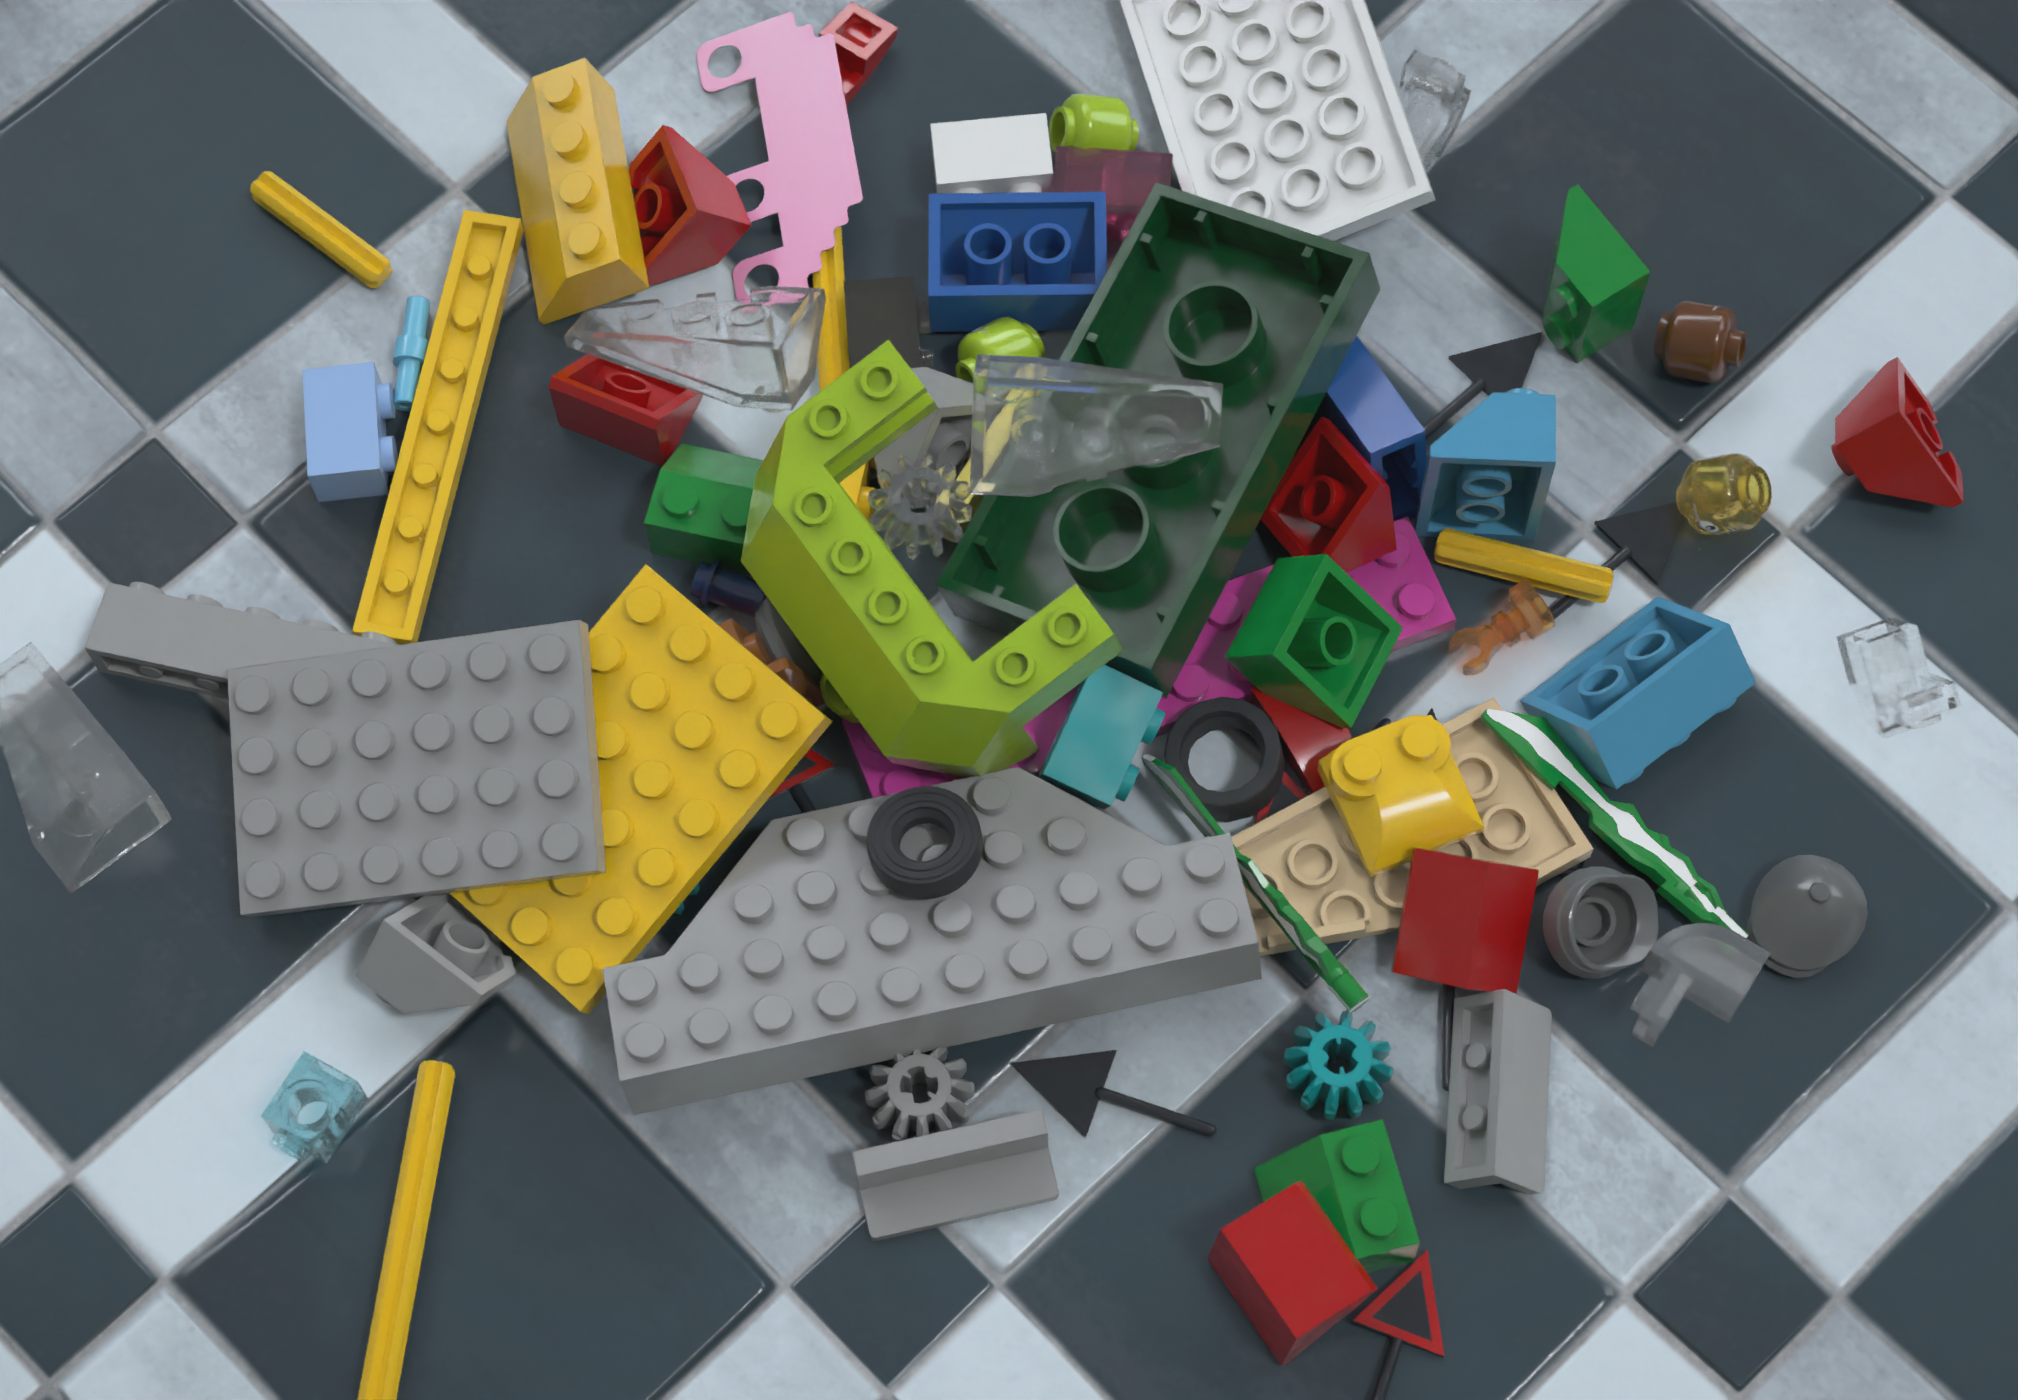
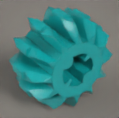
[1283,1010,1393,1121]

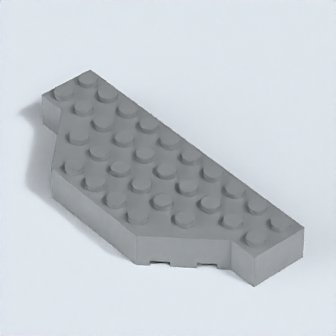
[603,767,1262,1115]

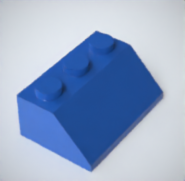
[928,192,1107,332]

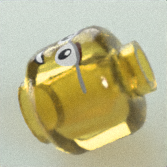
[1676,453,1772,536]

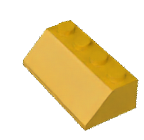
[506,58,649,325]

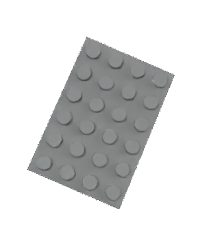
[227,620,606,917]

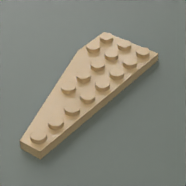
[1231,697,1593,956]

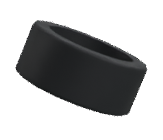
[1164,697,1285,822]

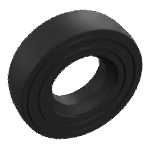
[866,786,983,899]

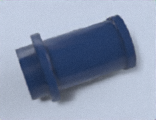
[691,560,767,619]

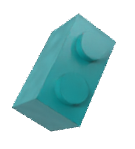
[1037,665,1166,810]

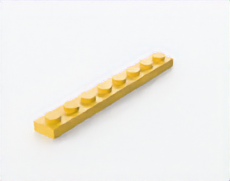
[352,210,524,645]

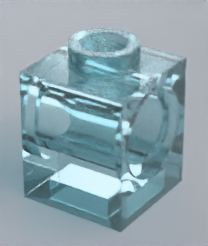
[261,1051,368,1163]

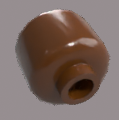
[1654,301,1747,383]

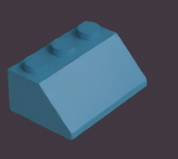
[1414,388,1556,541]
[1520,597,1756,790]

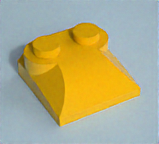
[1317,715,1485,878]

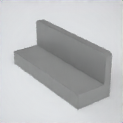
[1444,989,1552,1195]
[852,1109,1059,1241]

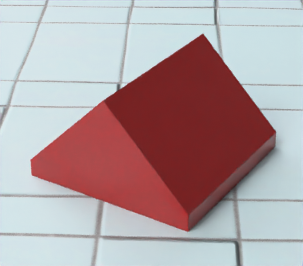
[549,347,704,467]
[1261,416,1397,573]
[1391,847,1539,994]
[1207,1181,1378,1366]

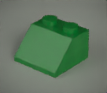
[1542,184,1651,363]
[644,443,763,574]
[1224,554,1403,728]
[1253,1119,1420,1274]

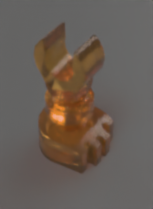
[1449,579,1555,675]

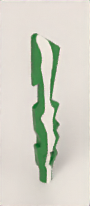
[1481,709,1749,952]
[1141,754,1369,1013]

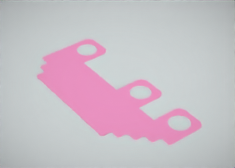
[697,12,863,313]

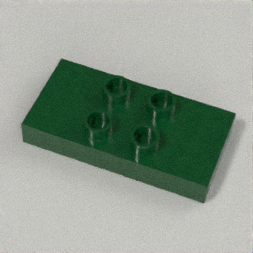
[936,182,1380,699]

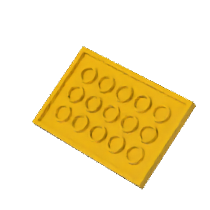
[450,564,833,1015]

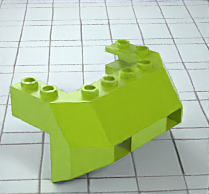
[741,339,1124,778]

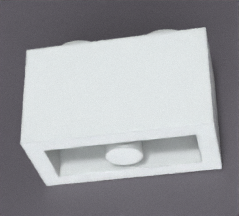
[930,113,1053,194]

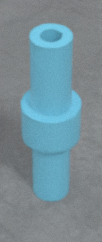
[393,296,430,411]

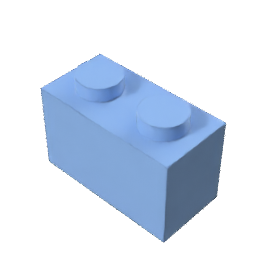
[302,362,398,502]

